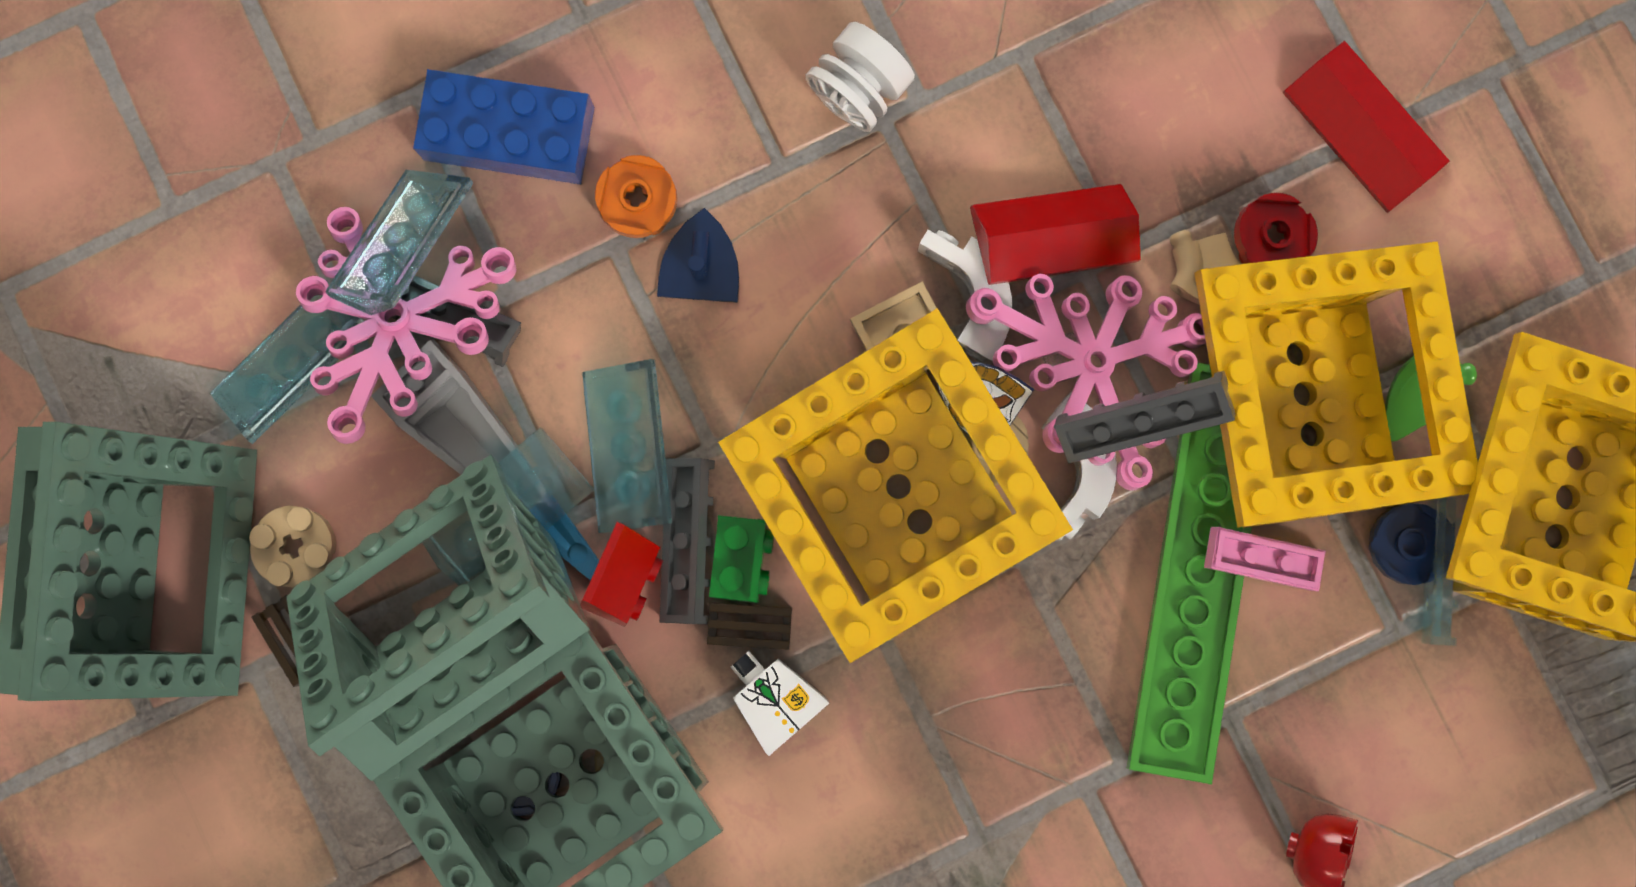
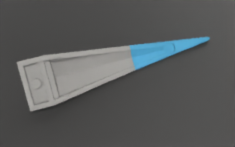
[371,340,599,581]

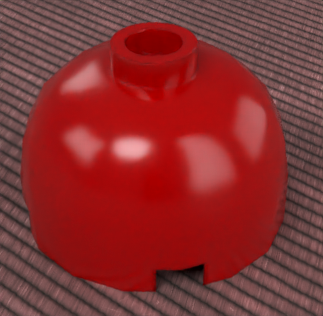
[1286,813,1358,887]

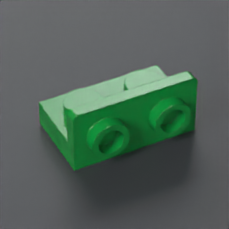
[709,515,774,603]

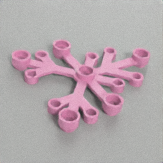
[296,207,516,444]
[966,274,1206,490]

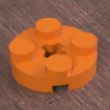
[595,155,677,238]

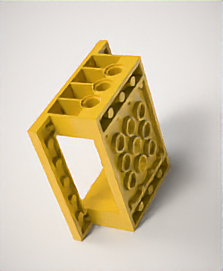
[1194,241,1478,528]
[718,308,1073,663]
[1445,332,1636,642]

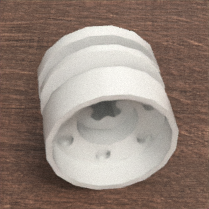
[806,22,915,132]

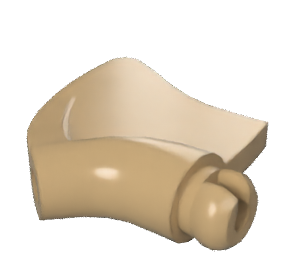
[1170,230,1240,304]

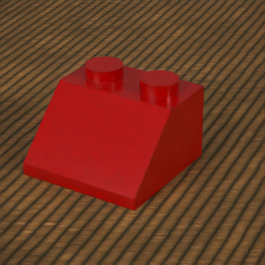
[580,522,663,627]

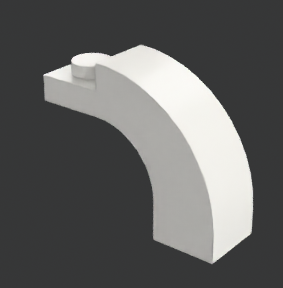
[918,230,1012,365]
[1041,392,1117,542]

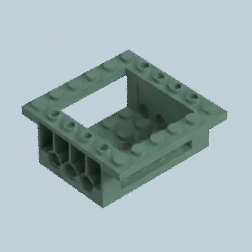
[0,422,257,701]
[286,454,590,781]
[373,630,724,887]

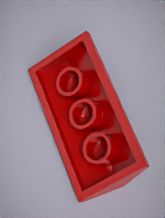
[1283,41,1450,213]
[970,184,1141,285]

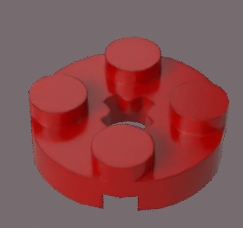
[1234,193,1318,264]

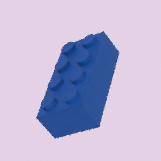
[413,69,595,185]

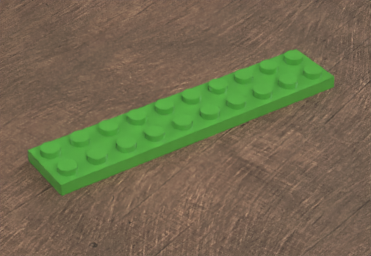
[1126,362,1252,784]

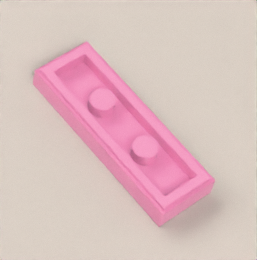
[1204,527,1325,591]

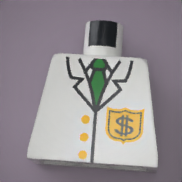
[731,651,829,756]

